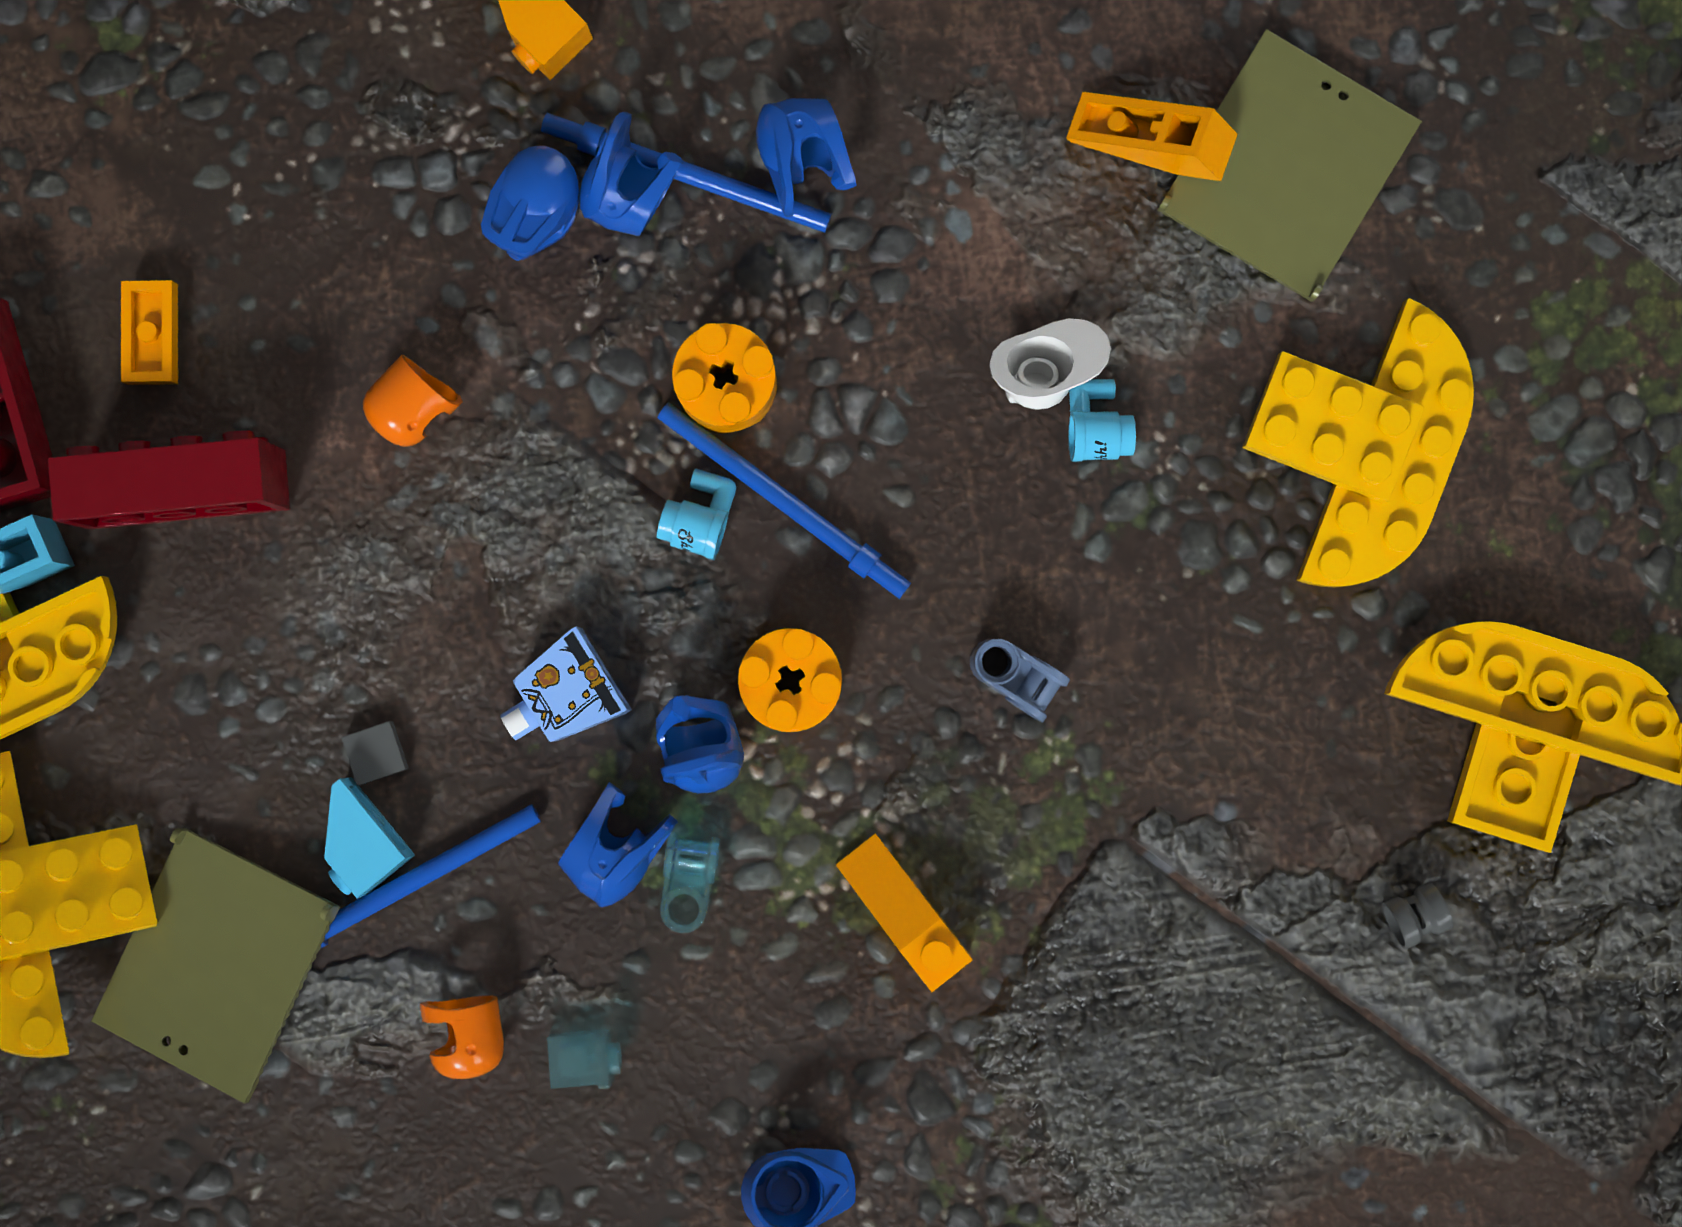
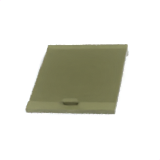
[1157,29,1422,302]
[91,828,340,1104]

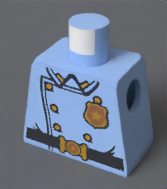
[500,627,632,742]

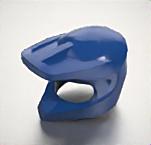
[756,98,857,217]
[579,111,683,237]
[481,146,580,261]
[656,696,744,794]
[558,782,678,908]
[741,1148,856,1227]

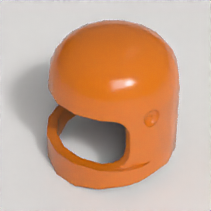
[363,355,463,447]
[420,995,504,1079]

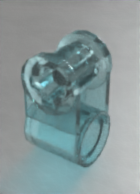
[660,832,721,933]

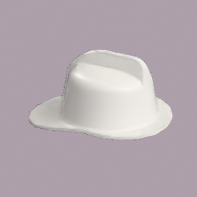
[989,318,1111,410]

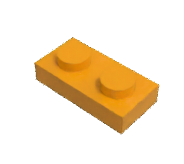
[121,280,178,385]

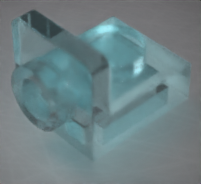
[547,1029,622,1089]

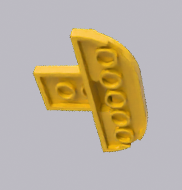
[1242,298,1474,587]
[0,576,117,740]
[1384,621,1682,853]
[0,751,158,1058]

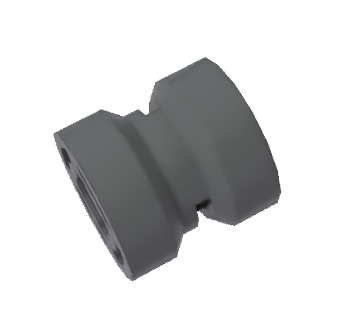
[1382,882,1454,950]

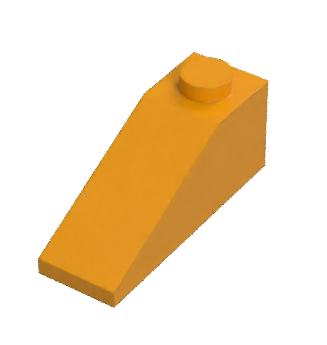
[498,0,593,80]
[1066,92,1238,181]
[835,833,973,992]

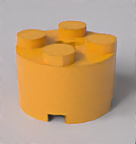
[672,323,777,433]
[738,628,842,732]

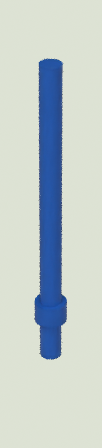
[541,112,832,233]
[657,402,911,599]
[321,804,541,948]

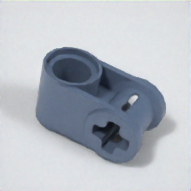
[970,639,1070,723]

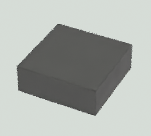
[341,721,409,786]

